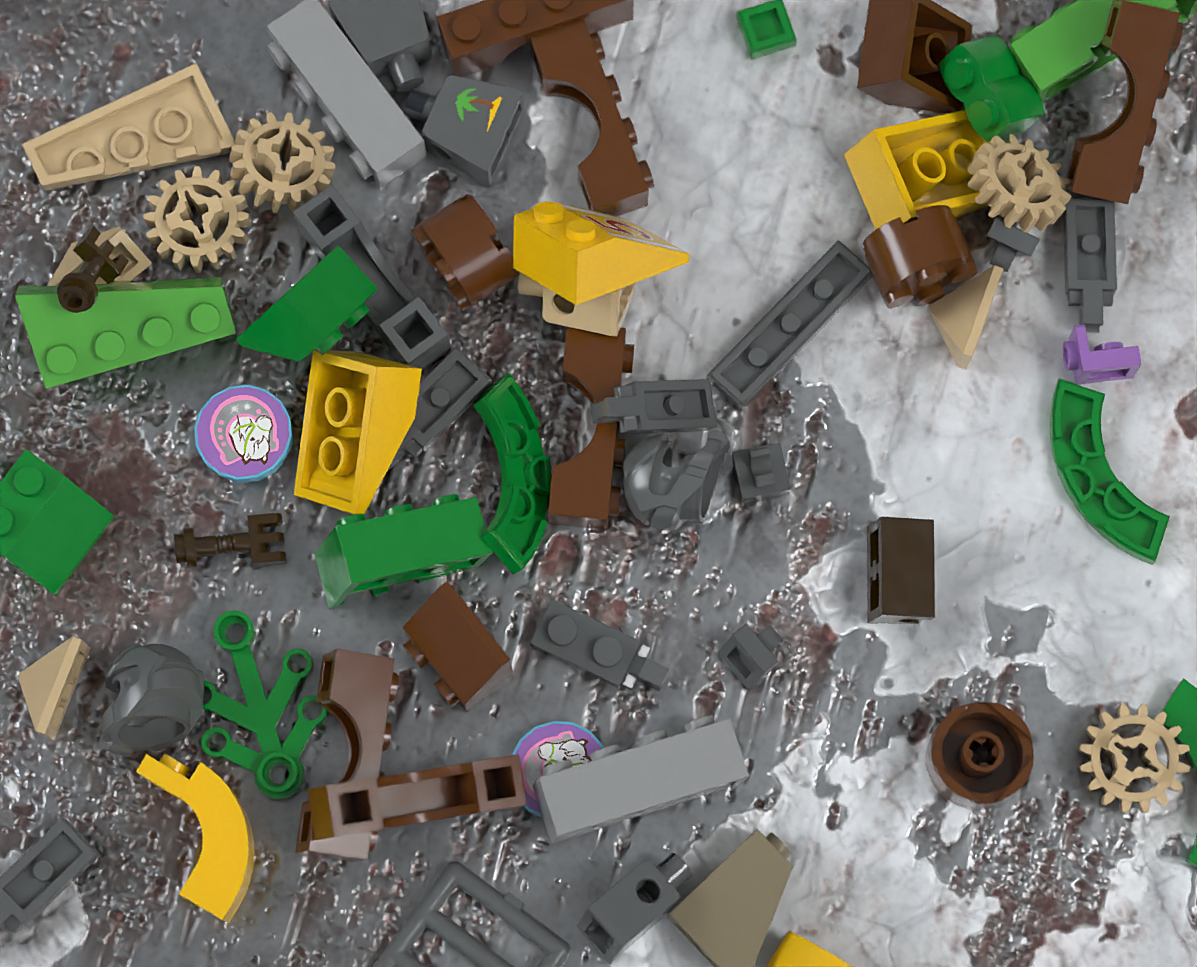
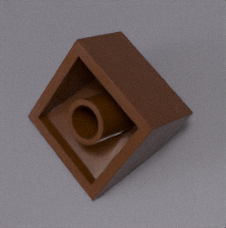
[857,0,973,114]
[403,581,514,712]

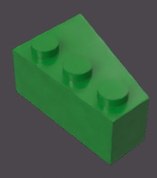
[314,494,493,610]

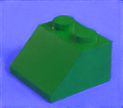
[236,245,378,362]
[0,449,115,596]

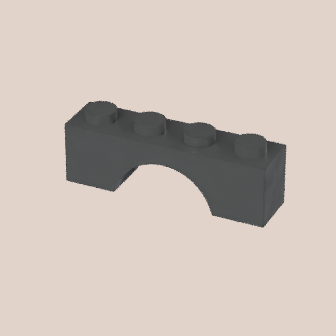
[293,184,451,371]

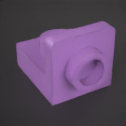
[1062,325,1142,385]

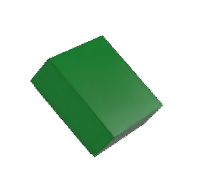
[736,0,797,60]

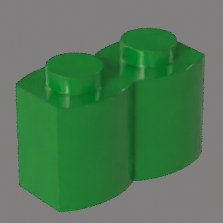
[939,35,1045,142]

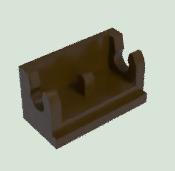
[867,517,935,624]

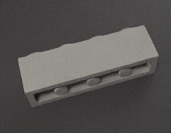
[266,0,427,189]
[532,716,749,844]

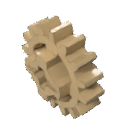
[229,112,336,213]
[967,134,1071,233]
[144,166,251,273]
[1078,704,1190,814]

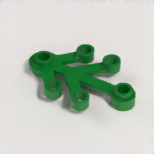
[201,611,329,799]

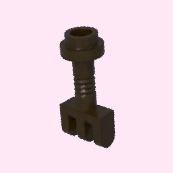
[57,226,129,313]
[174,513,287,568]

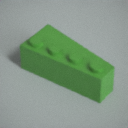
[1009,0,1197,103]
[15,277,236,389]

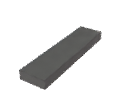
[706,240,873,411]

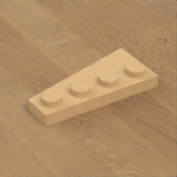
[22,63,235,191]

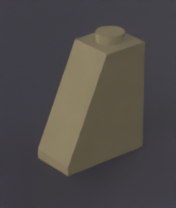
[668,829,793,967]

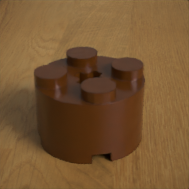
[411,194,520,311]
[863,205,978,308]
[925,702,1034,811]

